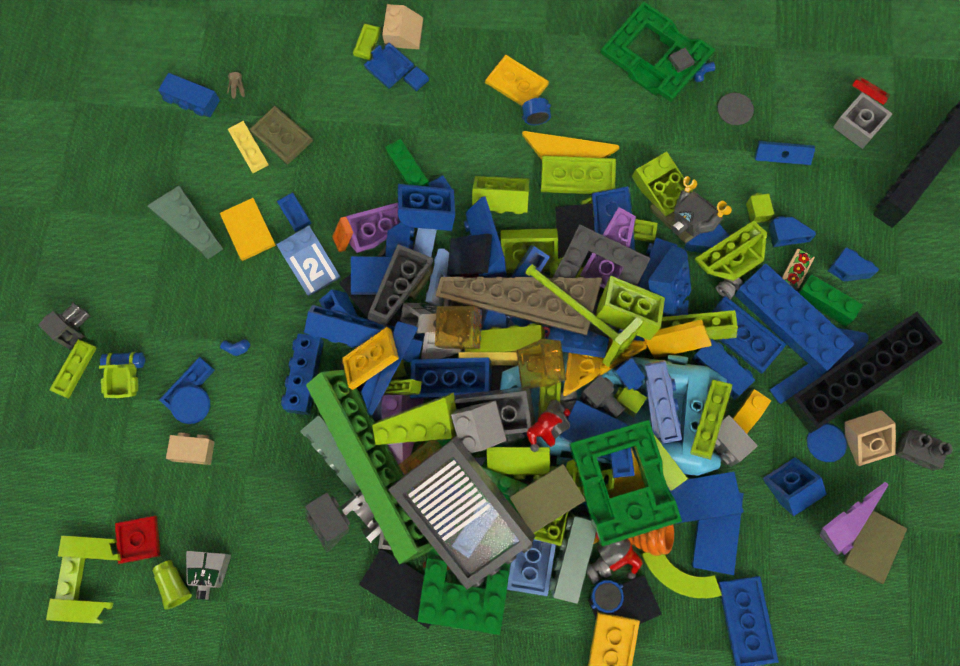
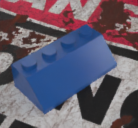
[463,196,507,278]
[410,357,492,399]

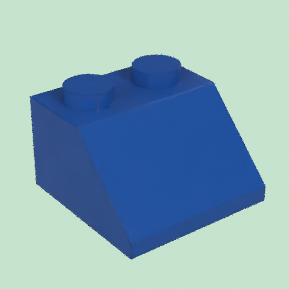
[763,457,827,516]

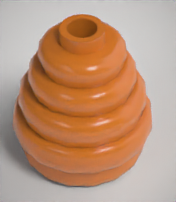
[628,524,674,556]

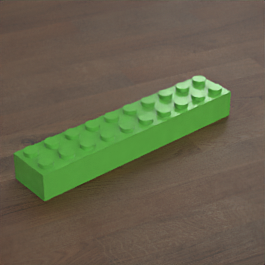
[306,370,434,564]

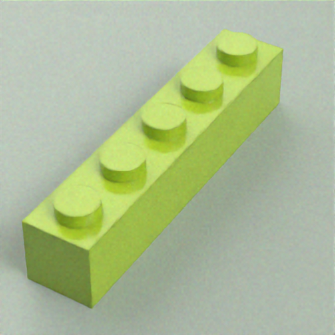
[384,379,422,395]

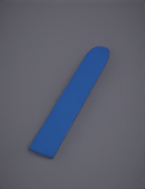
[769,332,869,405]

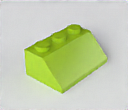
[472,176,529,214]
[501,229,558,273]
[596,276,665,340]
[487,447,550,480]

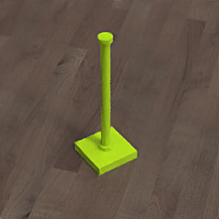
[525,264,643,367]

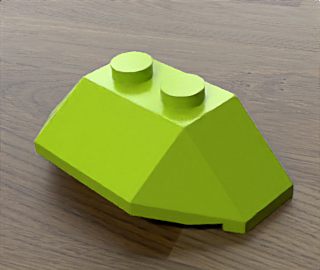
[695,221,767,281]

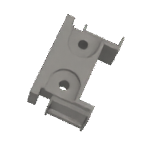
[339,487,382,543]

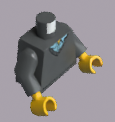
[672,176,732,236]

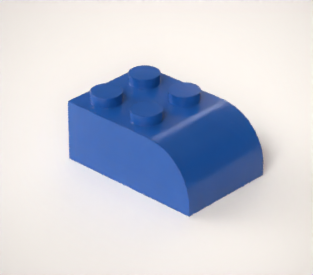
[398,184,455,231]
[648,246,691,315]

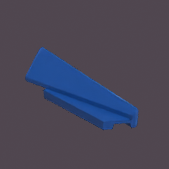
[361,321,418,416]

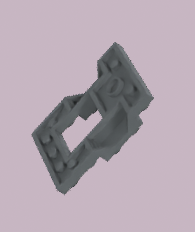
[553,225,651,338]

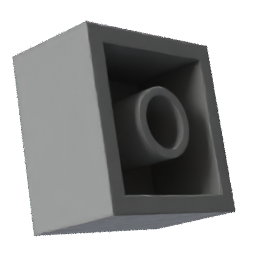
[833,92,892,149]
[714,415,757,467]

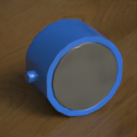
[522,98,551,125]
[591,580,624,613]

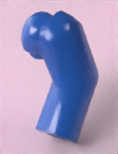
[694,62,715,82]
[220,339,250,356]

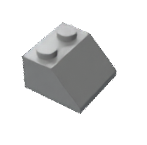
[451,400,507,453]

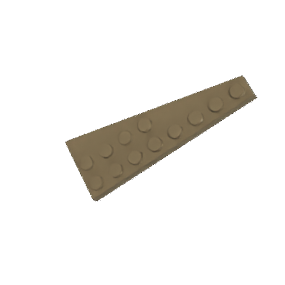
[435,277,602,336]

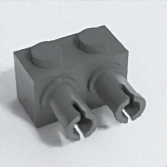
[38,302,91,350]
[580,375,626,419]
[895,430,953,471]

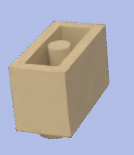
[166,433,214,465]

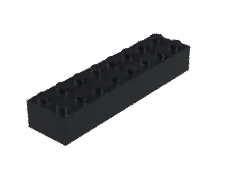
[874,100,960,228]
[786,311,943,433]

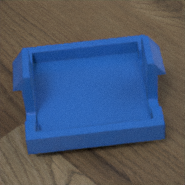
[364,42,414,89]

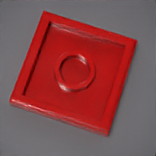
[852,76,890,105]
[115,516,160,564]

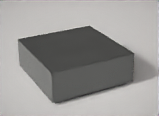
[669,48,695,73]

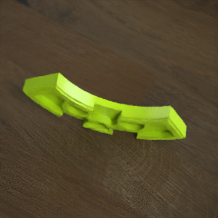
[641,553,722,598]

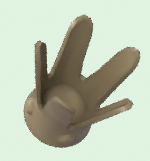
[227,72,245,99]

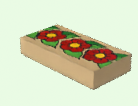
[782,249,815,290]

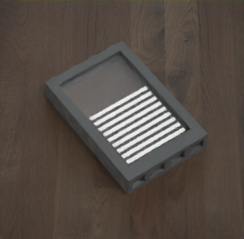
[388,436,535,589]

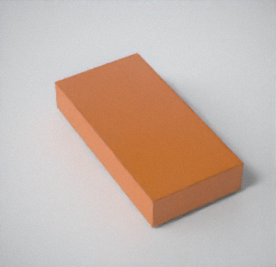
[332,217,354,252]

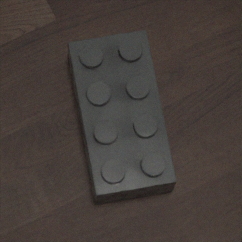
[452,386,536,439]

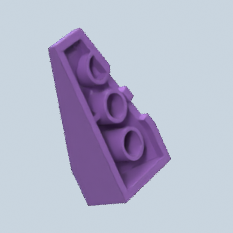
[345,203,401,253]
[580,207,636,289]
[382,395,424,475]
[820,482,888,555]

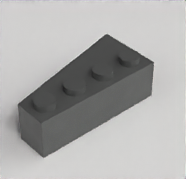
[368,244,434,326]

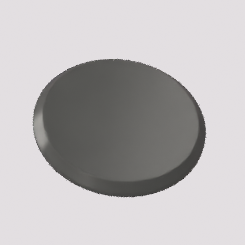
[718,93,754,125]

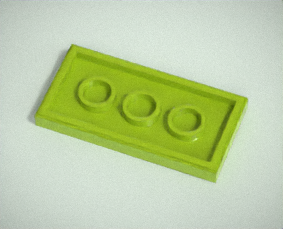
[541,156,616,194]

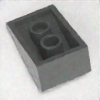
[305,493,350,552]

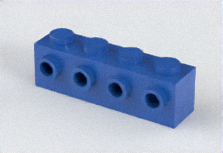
[281,334,324,415]

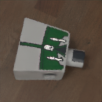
[400,303,446,333]
[186,551,231,600]

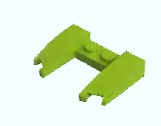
[46,536,121,624]

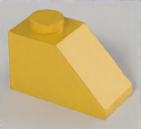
[733,389,771,434]

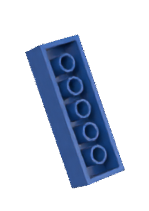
[735,264,855,376]

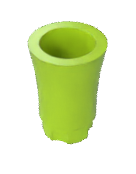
[153,560,192,610]

